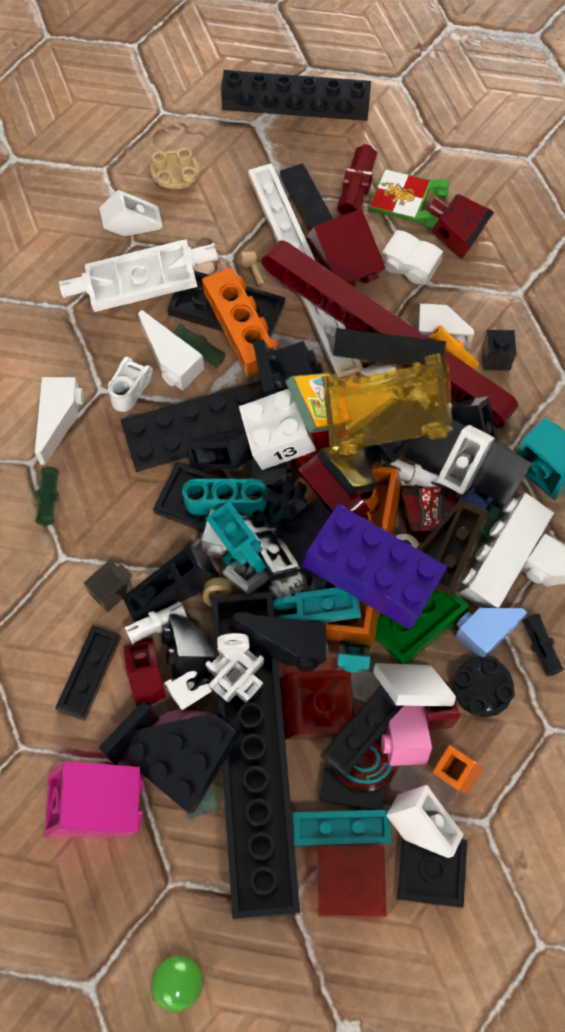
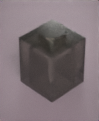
[83,559,133,613]

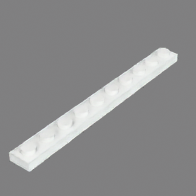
[248,163,363,383]

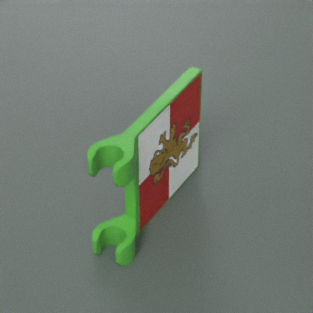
[368,169,449,229]

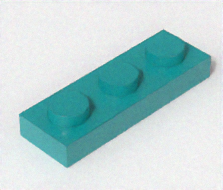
[293,810,392,847]

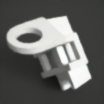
[205,633,264,703]

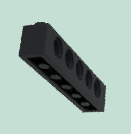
[221,70,371,121]

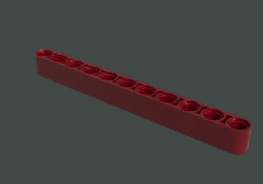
[261,240,518,428]

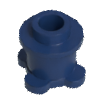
[456,487,493,510]

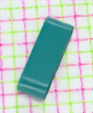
[182,479,268,515]

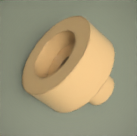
[203,577,233,607]

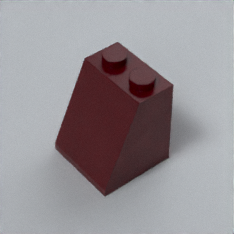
[305,208,386,287]

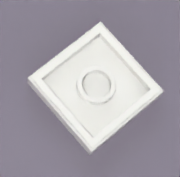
[373,663,456,706]

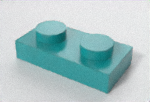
[338,642,370,673]

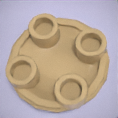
[150,148,199,189]

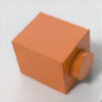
[432,745,484,795]

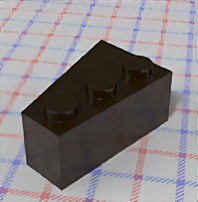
[416,500,489,599]

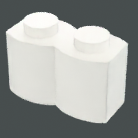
[381,230,443,285]

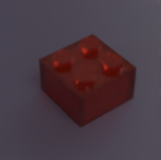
[317,845,386,919]

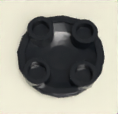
[453,656,515,718]

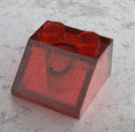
[280,670,355,740]

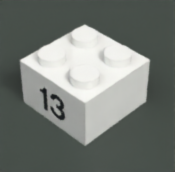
[239,389,316,470]

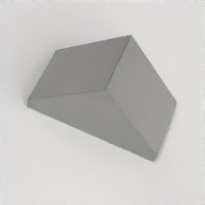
[223,561,269,594]

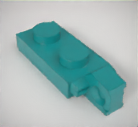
[206,501,267,574]

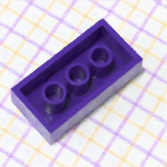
[302,504,448,630]

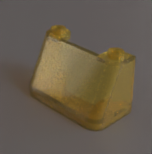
[322,353,453,455]

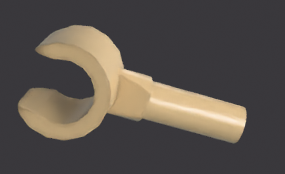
[242,251,264,286]

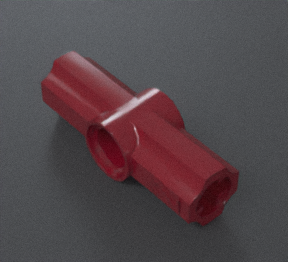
[337,144,378,215]

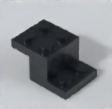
[253,339,325,396]

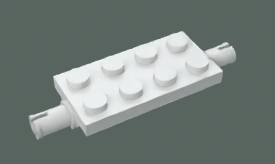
[59,239,218,312]

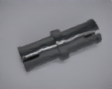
[522,614,564,677]

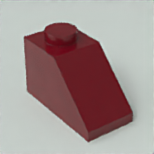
[123,638,166,706]

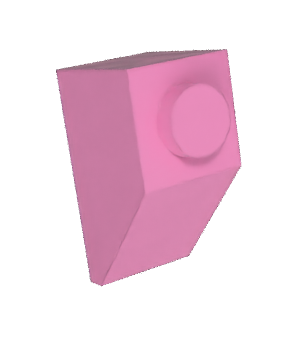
[381,706,432,766]

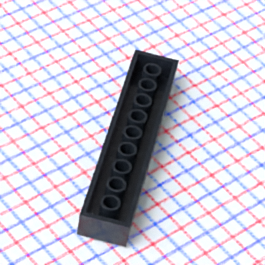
[211,592,300,922]

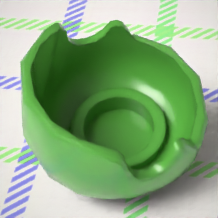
[150,955,204,1013]

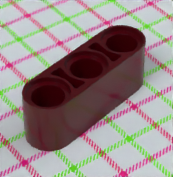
[298,453,370,517]

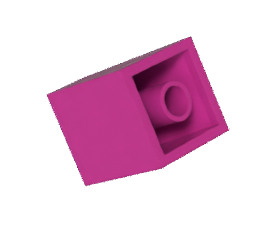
[44,762,144,838]

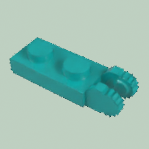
[273,587,361,623]

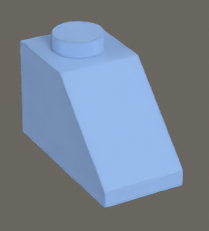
[455,608,527,658]

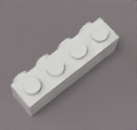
[458,493,554,608]

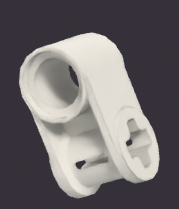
[108,357,153,412]

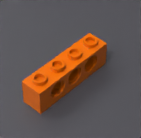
[202,267,279,377]

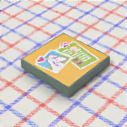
[285,373,353,433]

